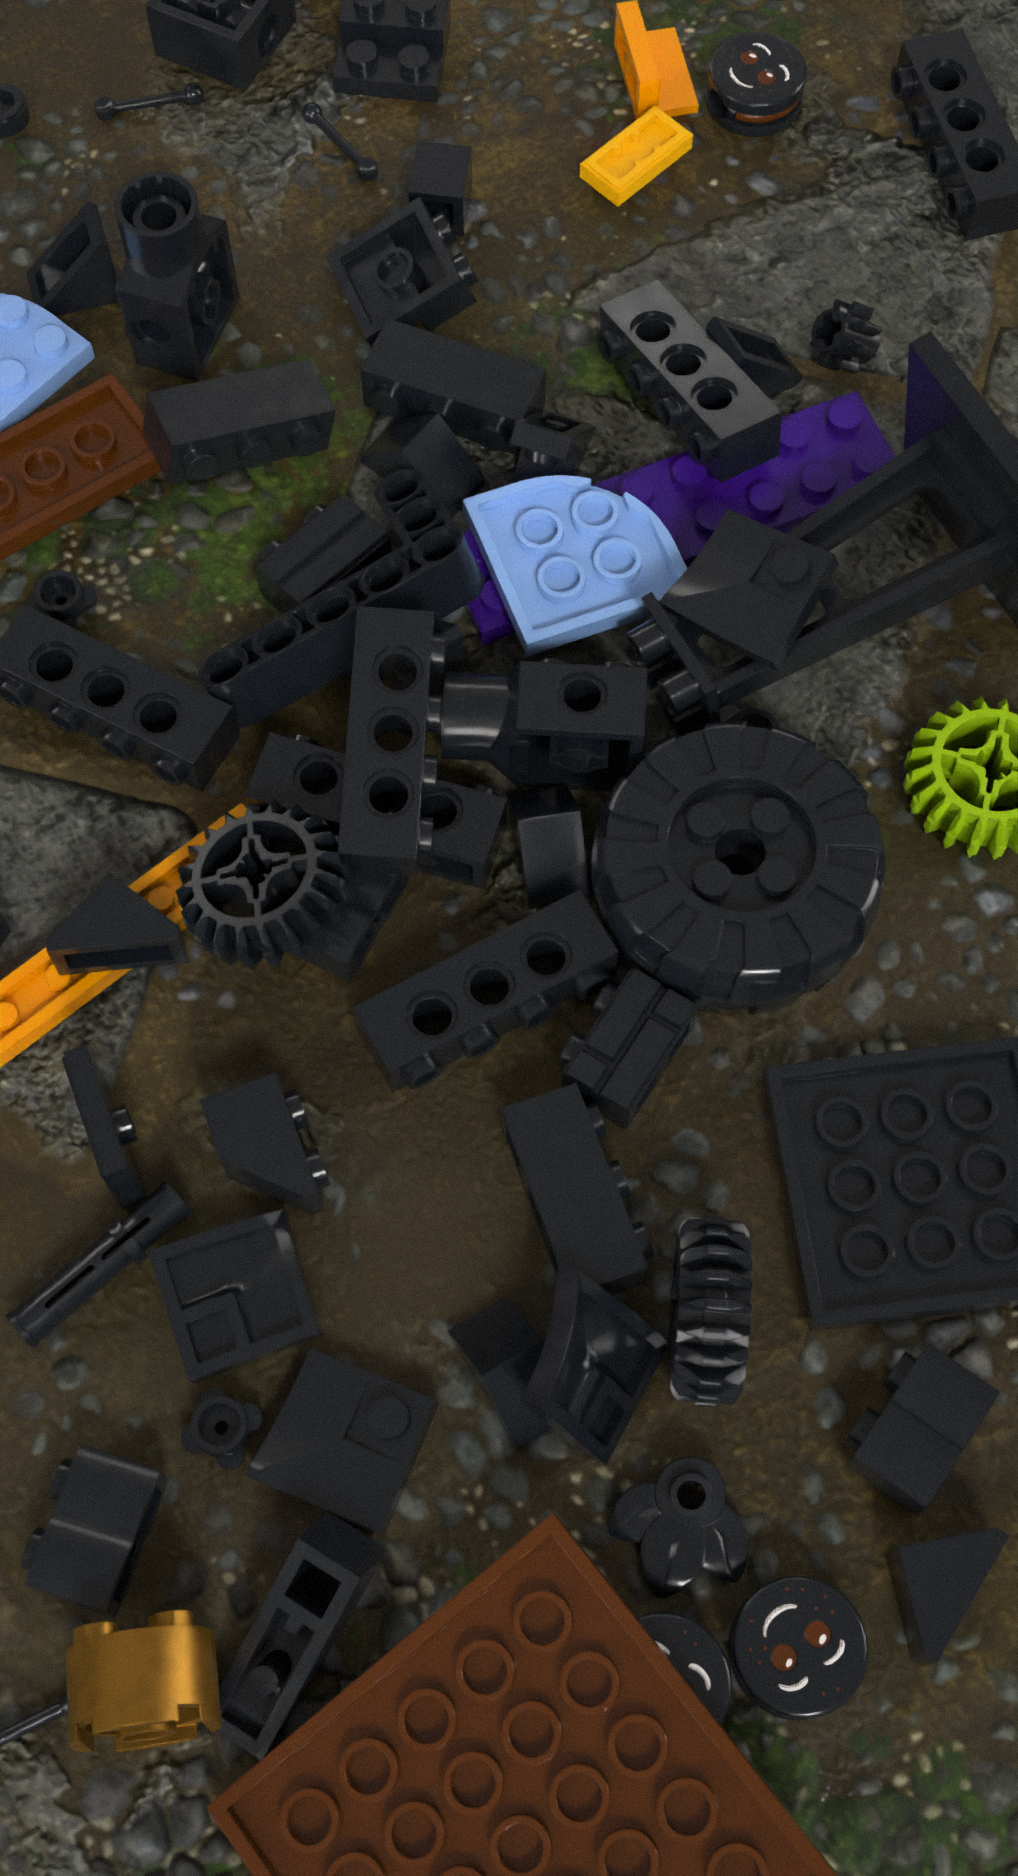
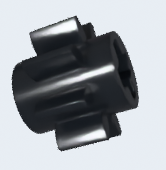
[810,299,882,374]

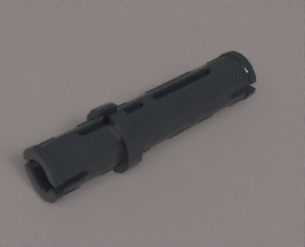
[5,1180,192,1349]

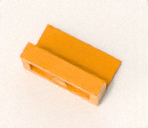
[614,0,699,119]

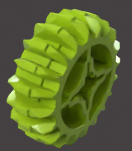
[903,696,1018,860]

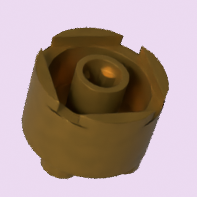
[65,1610,222,1752]

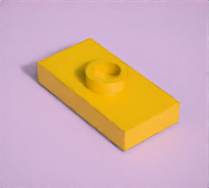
[579,105,693,207]

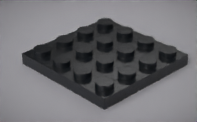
[762,1037,1018,1331]

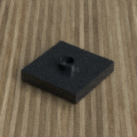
[61,1044,147,1213]

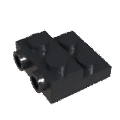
[332,0,451,103]
[326,197,479,346]

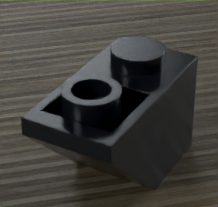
[199,1072,330,1215]

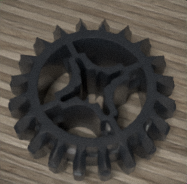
[175,799,352,971]
[668,1215,753,1407]

